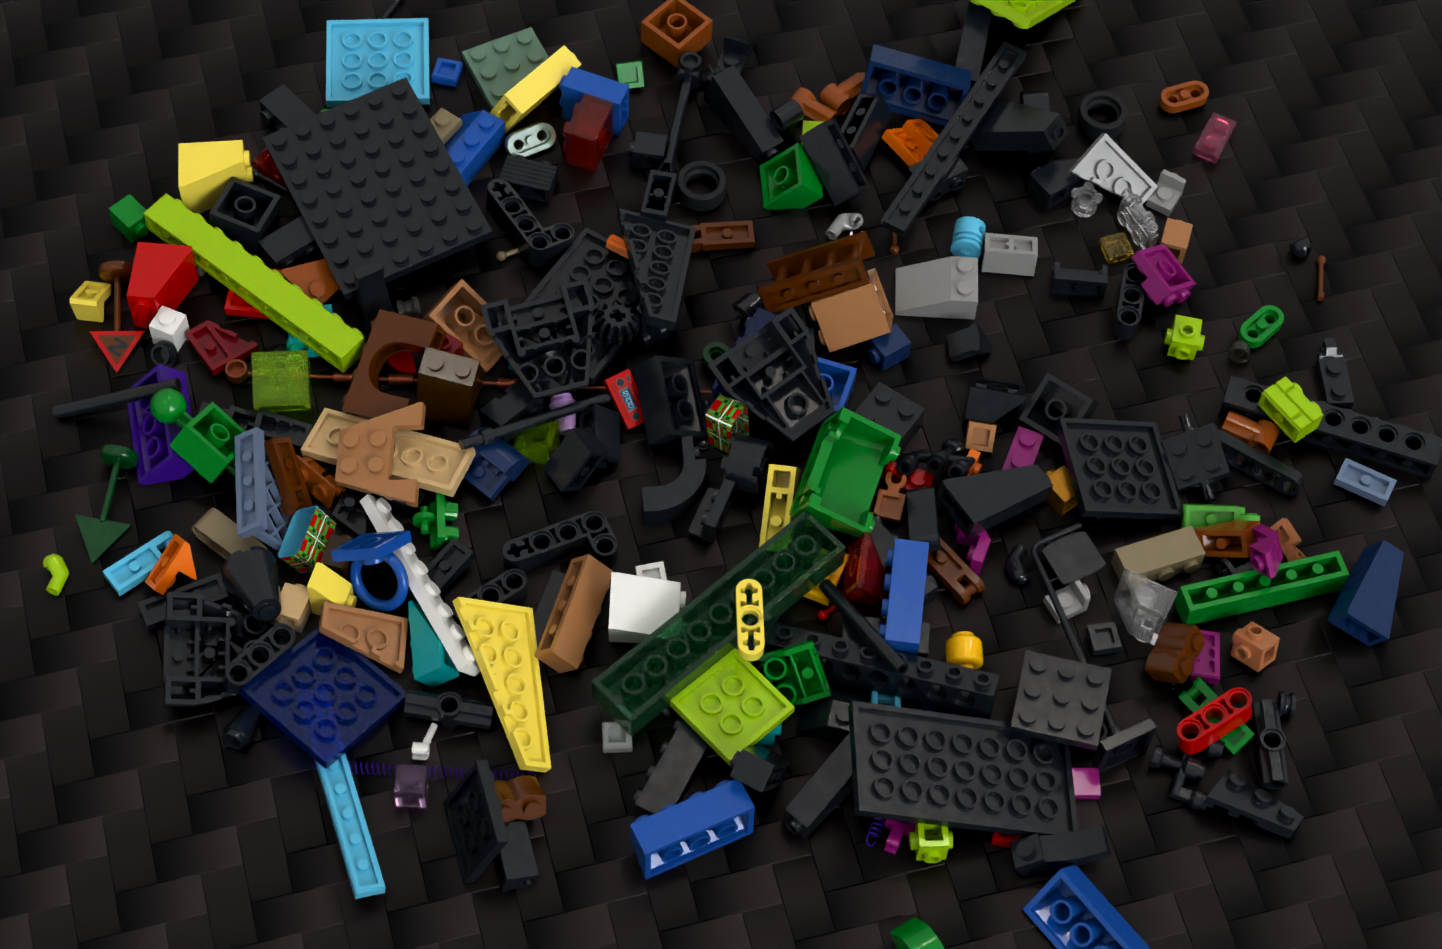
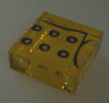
[1099,232,1134,264]

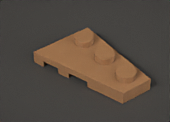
[319,601,408,674]

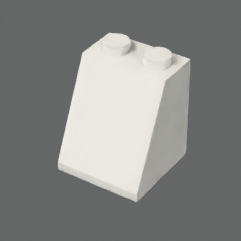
[608,572,686,645]

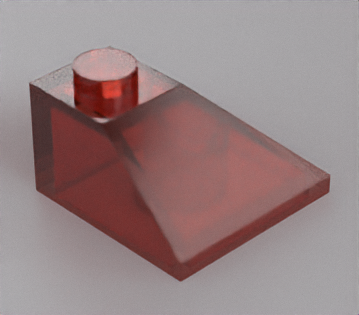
[842,532,887,606]

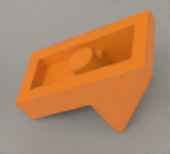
[145,534,197,595]

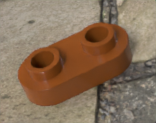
[1159,81,1209,113]

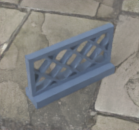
[234,427,293,551]

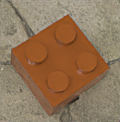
[641,0,713,68]

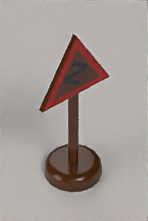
[89,260,145,374]

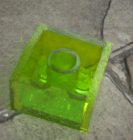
[251,350,312,412]

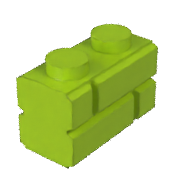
[1258,376,1323,443]

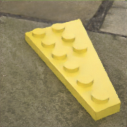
[452,597,551,773]

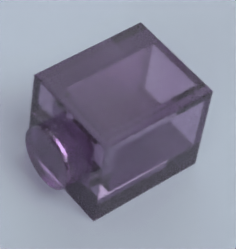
[394,764,429,808]

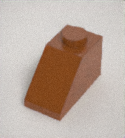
[1194,520,1260,558]

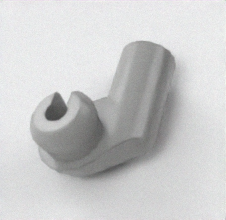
[825,213,863,240]

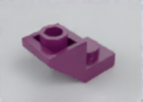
[954,523,991,576]
[1249,524,1283,579]

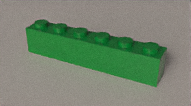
[1174,550,1349,625]

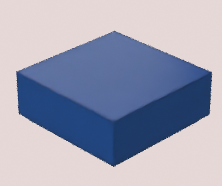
[431,57,463,87]

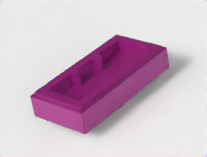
[1189,630,1220,685]

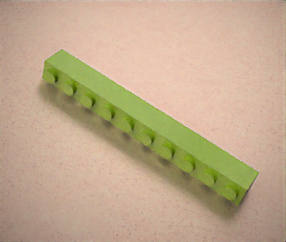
[144,193,365,373]

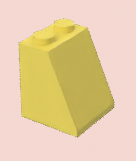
[178,140,253,214]

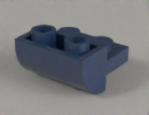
[464,427,531,501]

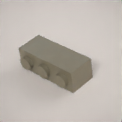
[1111,525,1206,590]

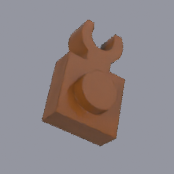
[873,472,907,524]

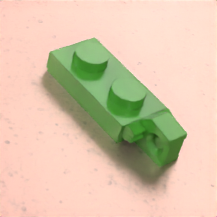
[1181,504,1260,529]

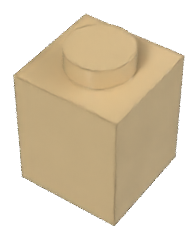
[274,582,312,633]

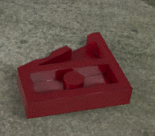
[185,320,259,376]

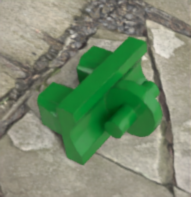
[412,493,459,551]

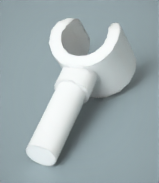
[412,723,438,760]

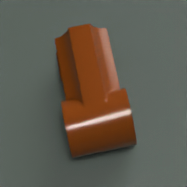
[820,72,865,117]
[788,87,838,122]
[1221,410,1280,455]

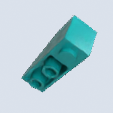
[408,600,460,688]

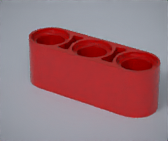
[1177,687,1252,754]

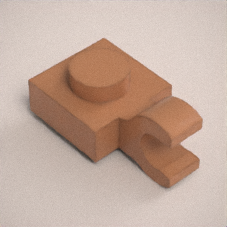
[1270,518,1306,562]

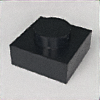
[1086,622,1122,656]

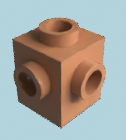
[1231,621,1280,672]

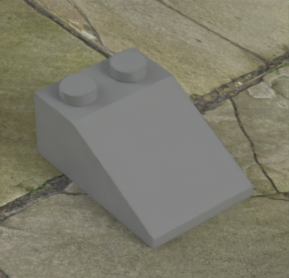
[895,256,978,320]

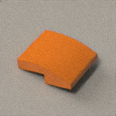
[881,119,939,167]

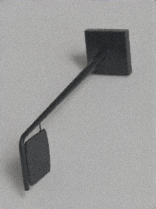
[1031,522,1157,774]

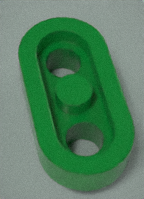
[1238,305,1284,348]

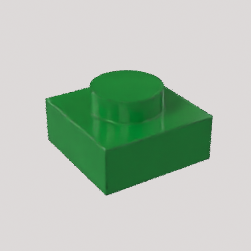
[615,60,644,89]

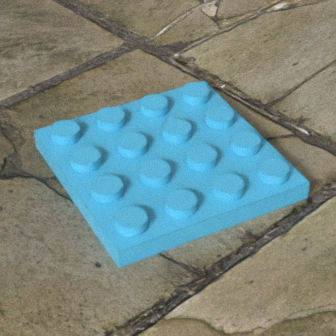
[326,18,430,107]

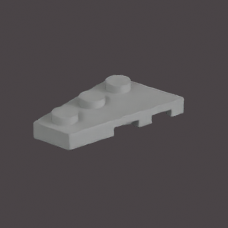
[1068,133,1158,206]

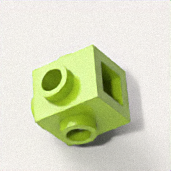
[1164,315,1205,361]
[909,823,953,863]

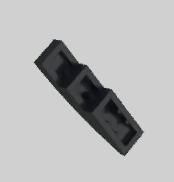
[198,402,312,450]

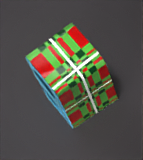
[278,505,336,573]

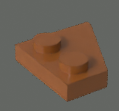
[280,259,340,305]

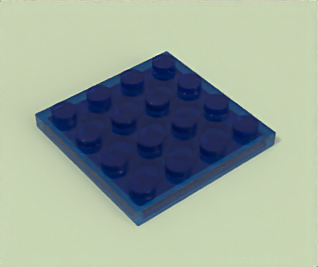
[241,627,407,769]

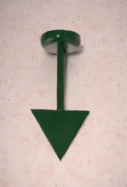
[75,445,139,565]

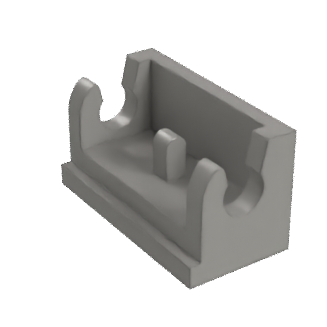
[981,233,1038,276]

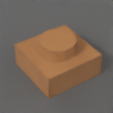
[964,420,997,453]

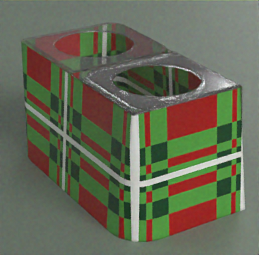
[705,394,750,454]

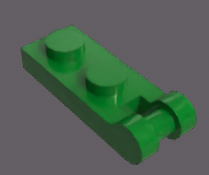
[1178,676,1256,755]

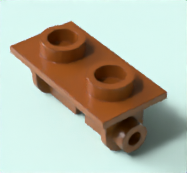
[297,455,346,509]

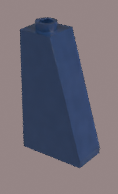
[1328,540,1404,646]

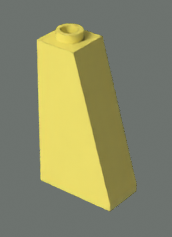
[490,45,581,134]

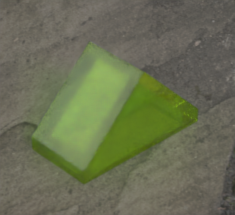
[513,421,560,465]

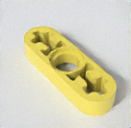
[735,579,765,661]

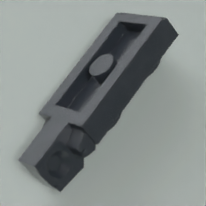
[1316,338,1355,408]

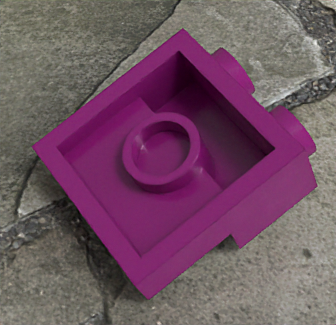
[1132,244,1196,307]

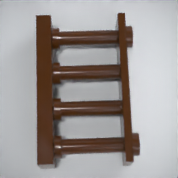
[759,231,875,314]

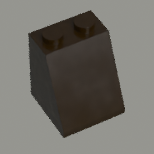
[416,347,484,430]

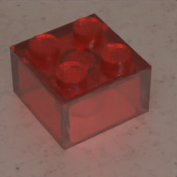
[562,93,614,173]

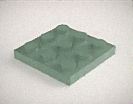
[462,27,559,110]

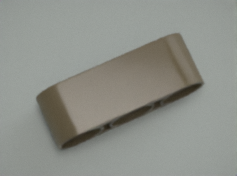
[191,507,267,560]

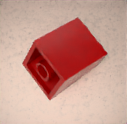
[127,242,199,329]

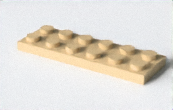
[300,408,476,497]

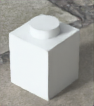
[149,305,190,353]

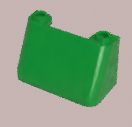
[789,407,901,538]

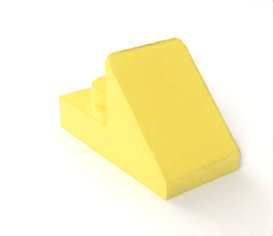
[70,281,112,323]

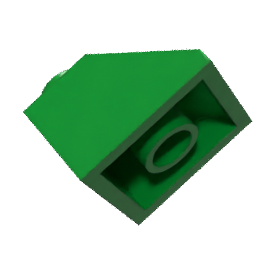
[760,143,823,210]

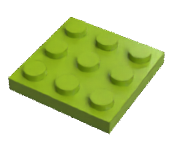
[670,648,795,766]

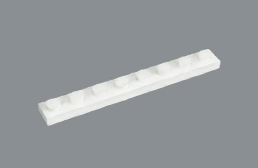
[360,494,481,677]

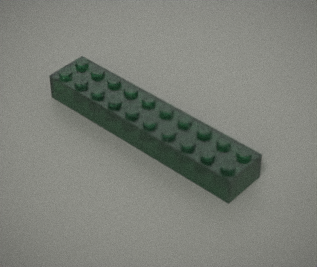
[592,510,846,736]

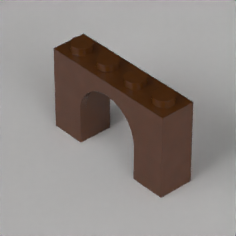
[342,309,447,419]

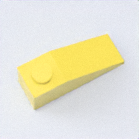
[759,464,801,551]

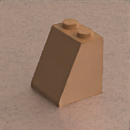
[809,268,893,352]

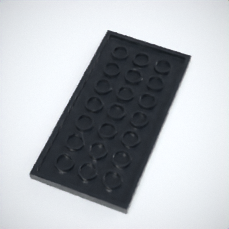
[848,701,1079,836]

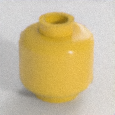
[945,631,983,670]

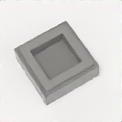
[602,721,633,753]

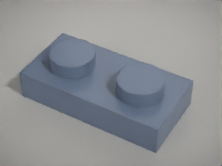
[1334,458,1397,507]

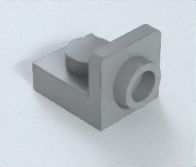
[1145,170,1186,217]
[1043,580,1091,624]

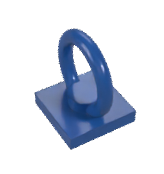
[331,530,412,612]

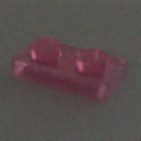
[1192,112,1237,164]

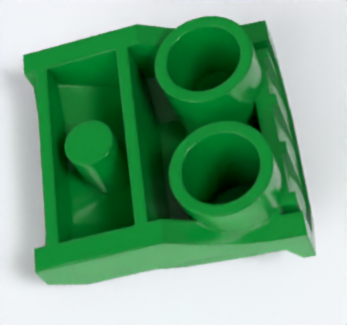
[759,640,831,706]

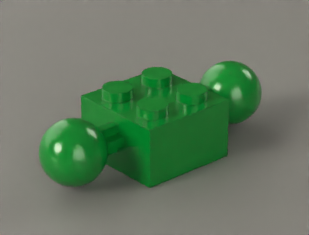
[150,388,269,490]

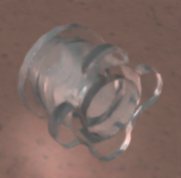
[1071,182,1102,217]

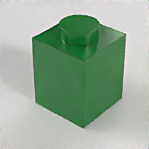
[108,194,150,243]

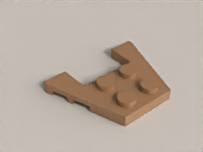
[335,402,426,507]

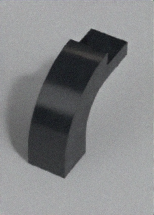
[641,436,706,525]

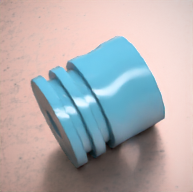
[950,216,986,258]

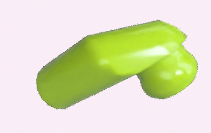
[43,554,69,596]

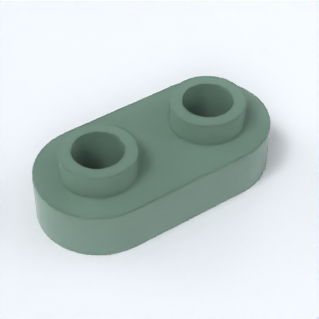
[505,122,556,157]

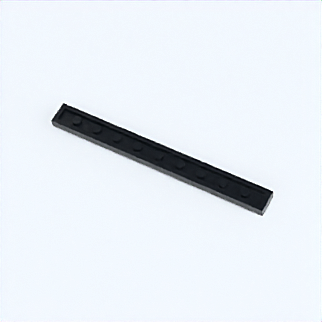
[880,41,1027,237]

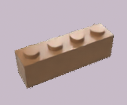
[535,554,613,673]

